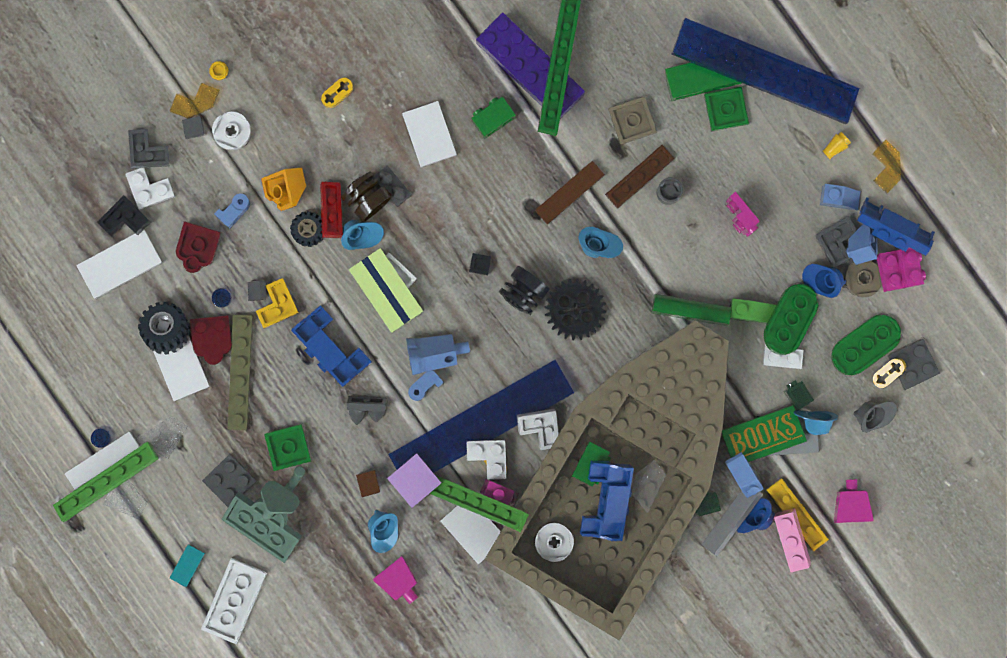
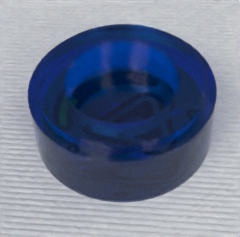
[212,288,232,308]
[91,428,111,448]

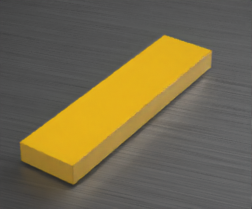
[766,478,829,551]

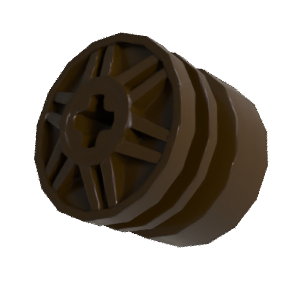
[341,171,393,222]

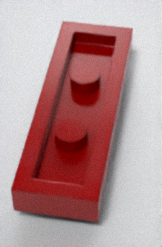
[320,182,343,238]

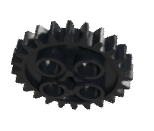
[544,278,607,341]

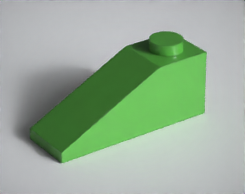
[730,299,776,324]

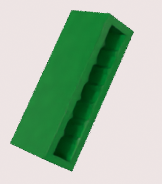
[665,51,747,102]
[651,294,731,326]

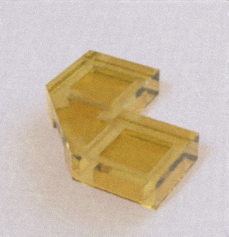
[170,83,220,119]
[872,140,901,193]

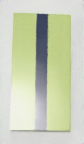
[349,248,423,333]

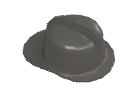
[854,401,897,433]

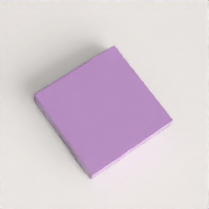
[387,454,441,508]

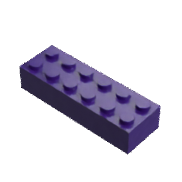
[476,12,585,119]

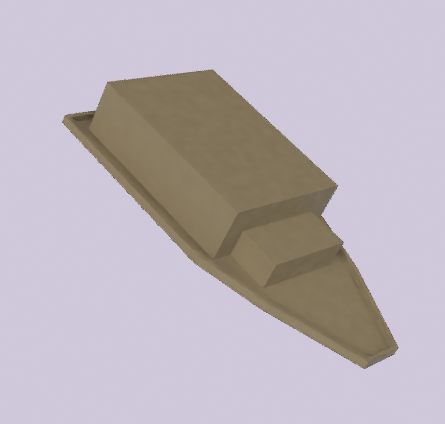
[484,321,729,641]

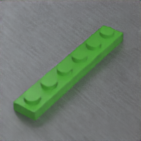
[53,442,159,522]
[429,476,529,532]

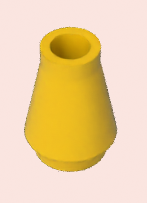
[822,132,851,159]

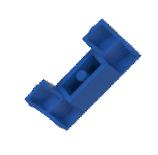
[857,197,935,256]
[291,305,372,387]
[580,461,634,541]

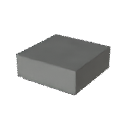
[182,116,205,139]
[248,280,266,301]

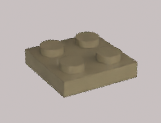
[608,96,657,145]

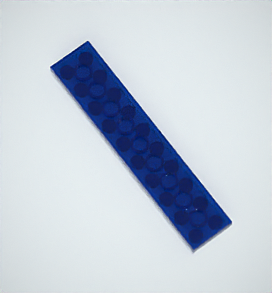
[671,18,860,125]
[388,360,574,473]

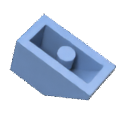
[820,184,861,211]
[846,224,878,265]
[725,452,764,498]

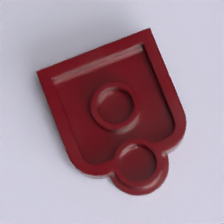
[176,221,222,273]
[190,315,232,365]

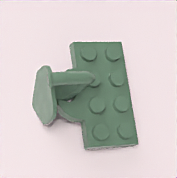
[221,466,305,563]

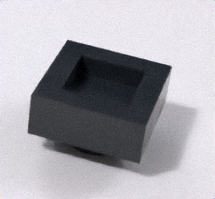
[469,253,491,276]

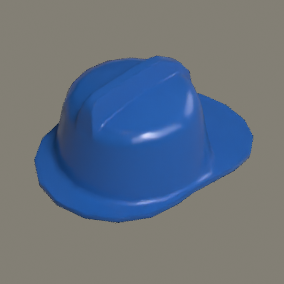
[802,264,846,298]
[737,498,775,533]

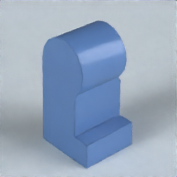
[214,194,250,229]
[408,370,445,401]

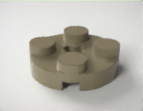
[844,261,882,298]

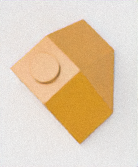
[261,168,306,211]

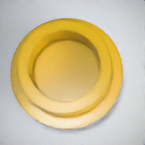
[209,61,229,81]

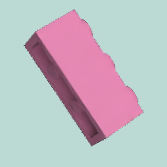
[774,508,811,572]

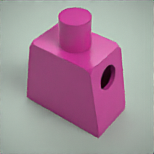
[480,479,519,507]
[834,479,873,523]
[373,556,418,604]

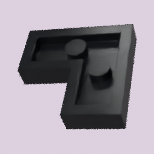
[97,195,151,237]

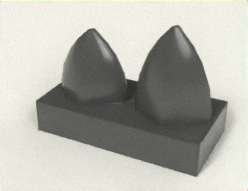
[373,165,412,207]
[347,396,387,425]

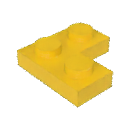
[256,278,299,329]

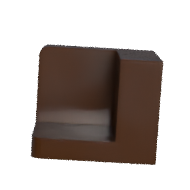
[356,470,380,497]

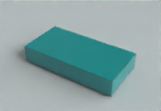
[169,544,205,587]

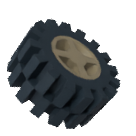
[290,211,323,247]

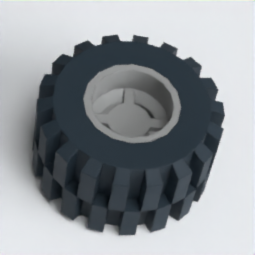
[138,302,190,355]

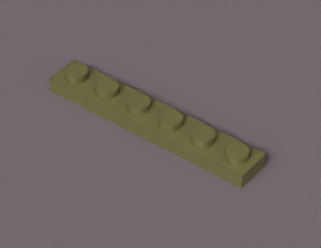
[228,315,253,431]

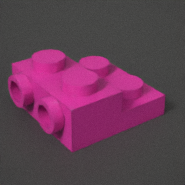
[726,192,760,237]
[877,248,926,292]

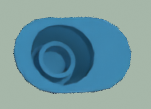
[341,220,384,250]
[578,227,623,258]
[794,410,838,435]
[368,510,398,553]

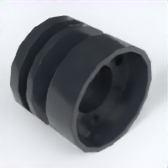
[499,266,550,316]

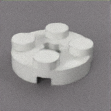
[212,111,251,150]
[535,523,574,562]

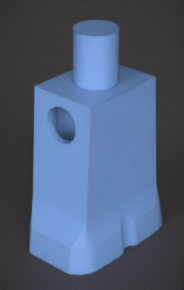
[406,334,470,375]

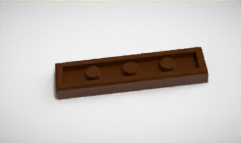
[605,145,675,209]
[535,161,605,225]

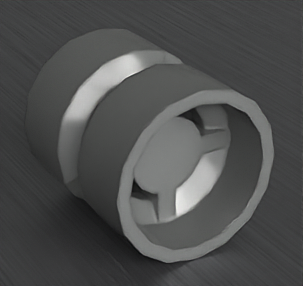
[656,177,683,205]

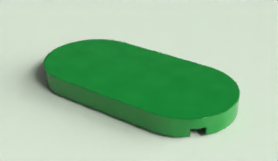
[763,284,819,355]
[831,315,901,375]

